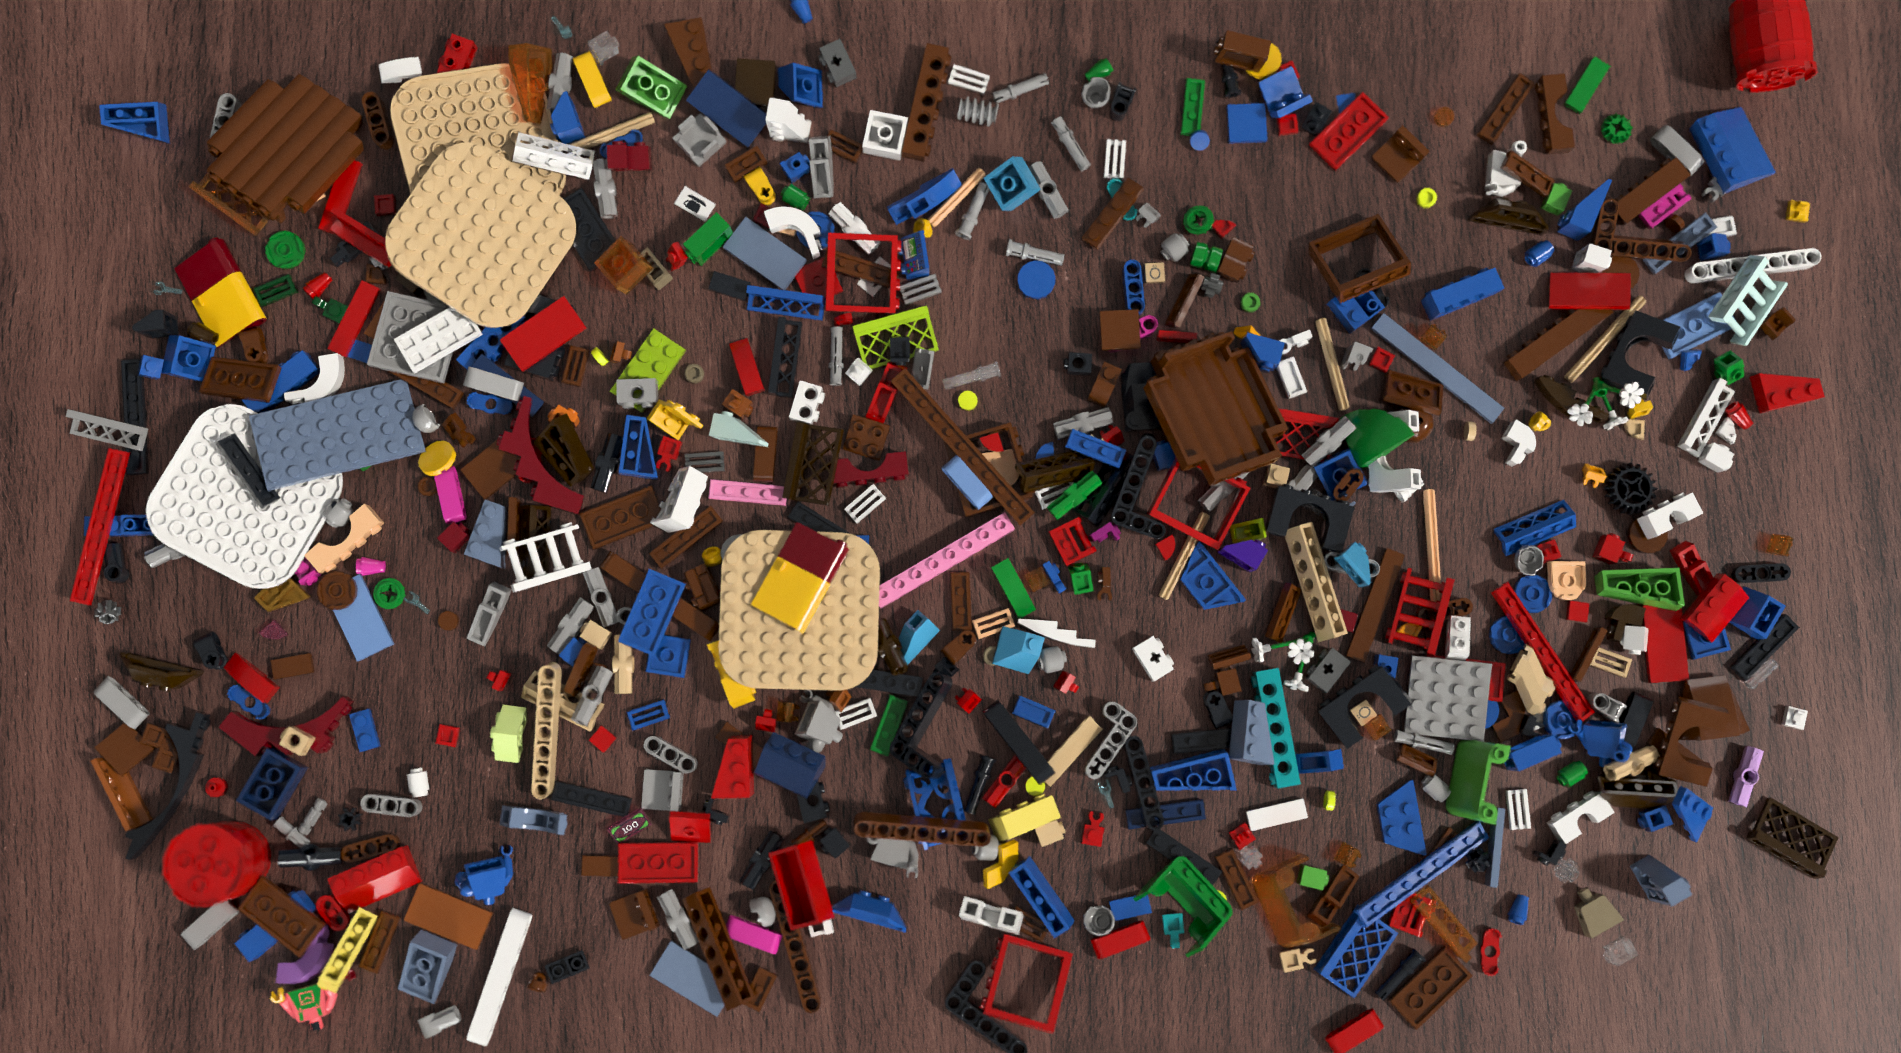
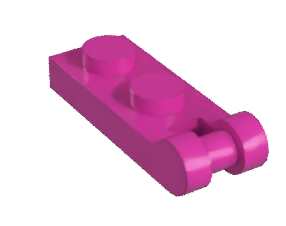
[1638,184,1692,230]

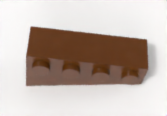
[664,17,713,89]
[1610,157,1691,226]

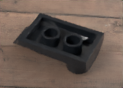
[1120,362,1163,433]

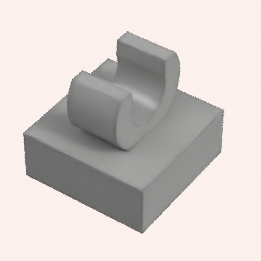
[1136,203,1161,228]

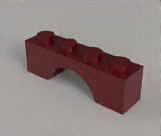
[829,451,909,488]

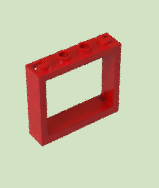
[826,233,901,314]
[1146,457,1250,550]
[980,934,1073,1034]

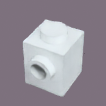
[1698,443,1734,473]
[1620,625,1648,655]

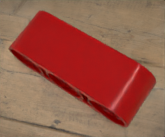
[1090,920,1151,959]
[1325,1008,1384,1053]

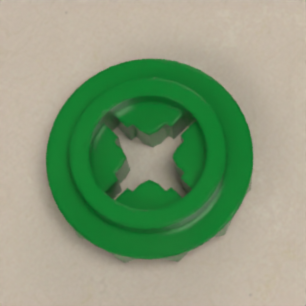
[1601,113,1633,144]
[1183,205,1214,236]
[374,578,406,609]

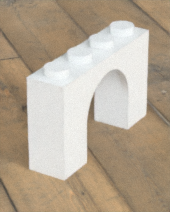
[1368,410,1421,493]

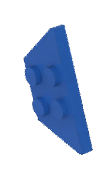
[1180,541,1246,610]
[1377,780,1427,855]

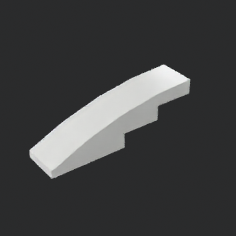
[1017,619,1095,648]

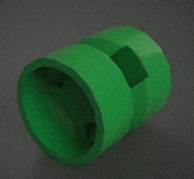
[1190,241,1223,273]

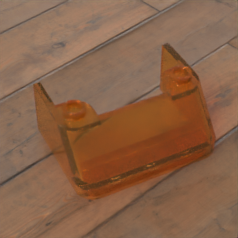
[1252,854,1341,948]

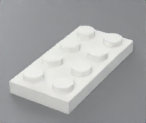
[394,307,483,374]

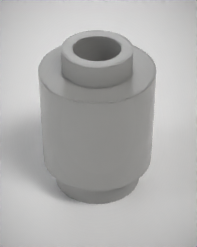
[1421,774,1451,803]

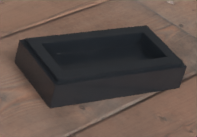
[708,271,751,302]

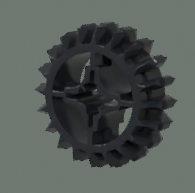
[1603,463,1658,515]

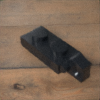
[330,221,380,267]

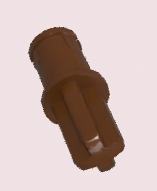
[791,819,829,845]

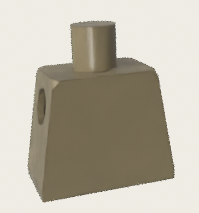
[1574,887,1624,938]

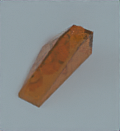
[508,43,552,124]

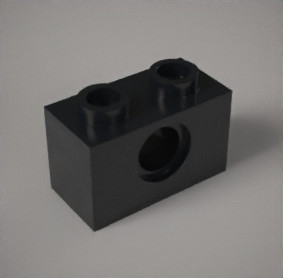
[797,779,830,823]

